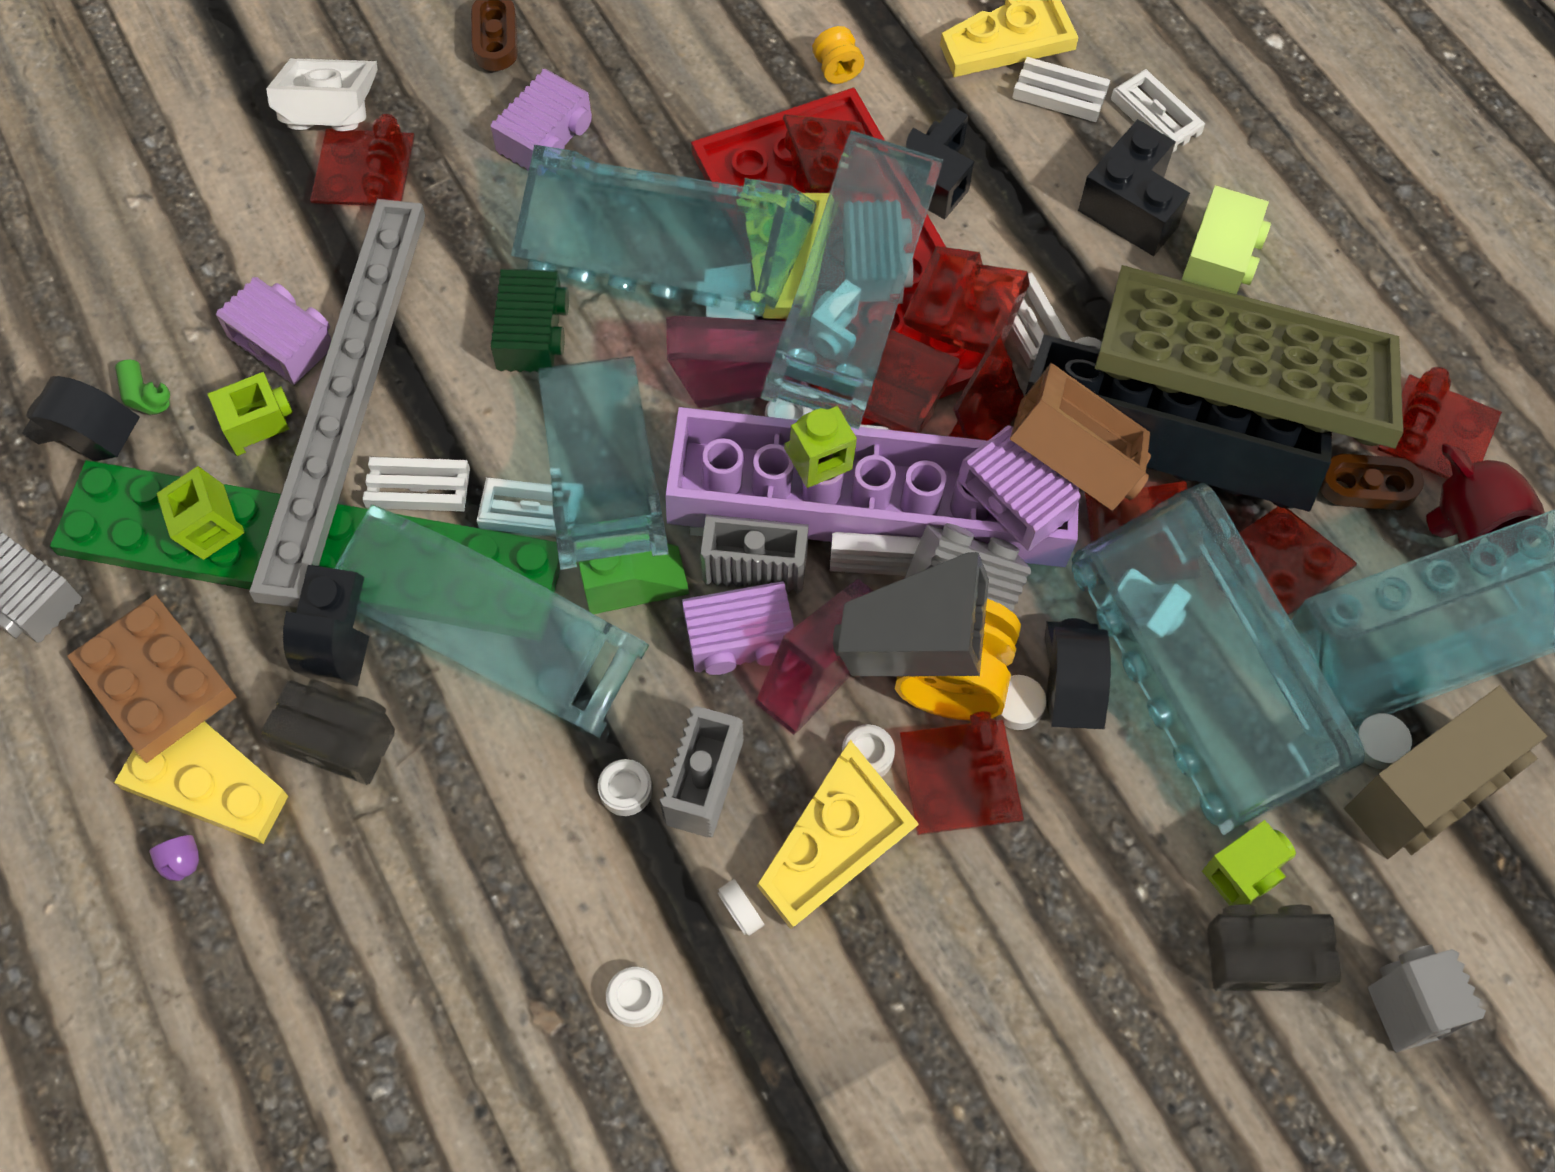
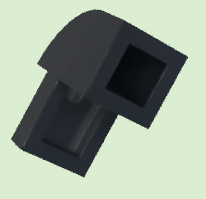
[903,107,974,220]
[22,376,140,461]
[283,565,370,686]
[1044,618,1111,729]

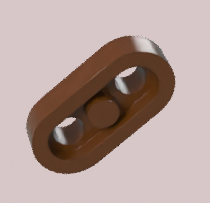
[471,0,518,71]
[1320,454,1424,510]

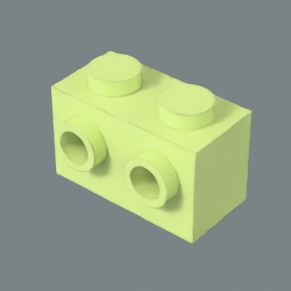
[1181,185,1271,294]

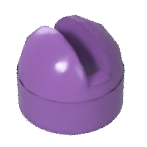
[149,835,199,881]

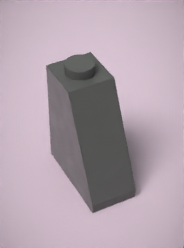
[833,552,989,676]

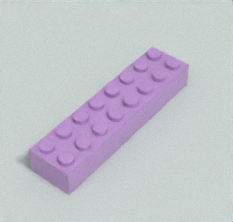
[665,407,1079,567]

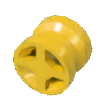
[812,26,865,84]

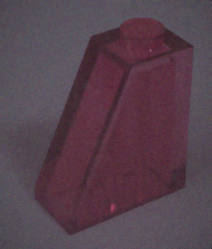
[666,316,815,409]
[755,579,873,735]

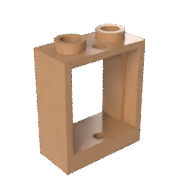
[1010,363,1151,511]

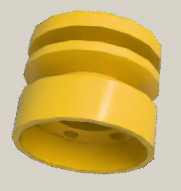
[895,598,1021,721]

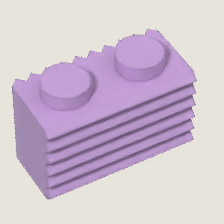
[491,69,592,175]
[216,277,331,385]
[957,426,1081,551]
[682,581,796,675]

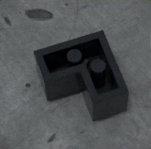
[1078,119,1190,257]

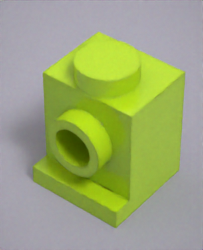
[207,372,293,456]
[784,406,857,488]
[157,466,245,560]
[1202,820,1296,915]

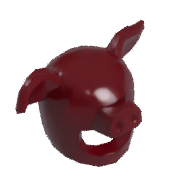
[1426,443,1546,571]

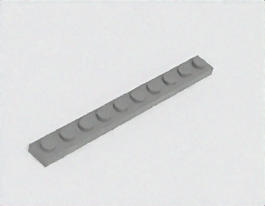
[249,199,425,607]

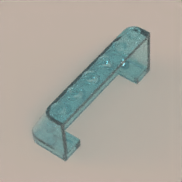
[511,145,817,316]
[1071,483,1365,836]
[1271,510,1555,733]

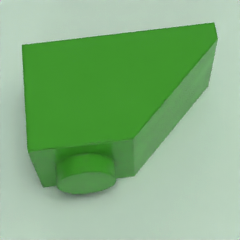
[575,534,689,615]

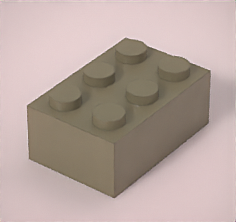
[1343,685,1547,859]

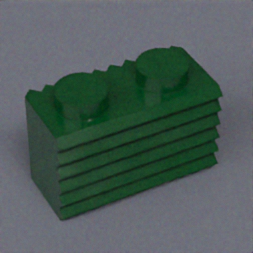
[491,269,569,373]

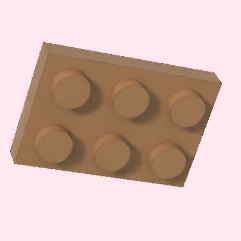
[67,594,237,763]

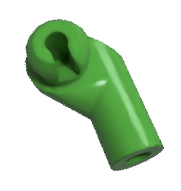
[115,359,170,415]

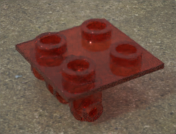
[310,114,415,206]
[783,114,890,195]
[948,334,1024,441]
[1377,367,1502,479]
[1206,506,1357,621]
[900,711,1024,835]

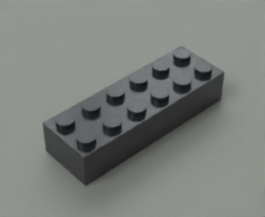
[1025,334,1332,512]

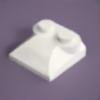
[266,58,378,131]

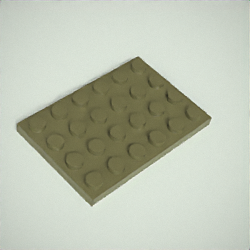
[1095,265,1403,449]

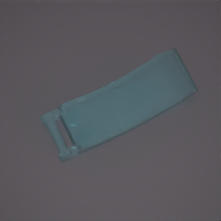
[761,130,943,430]
[539,356,668,570]
[334,504,649,738]

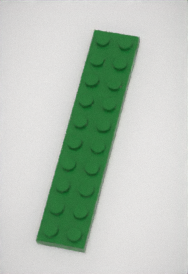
[50,460,566,641]

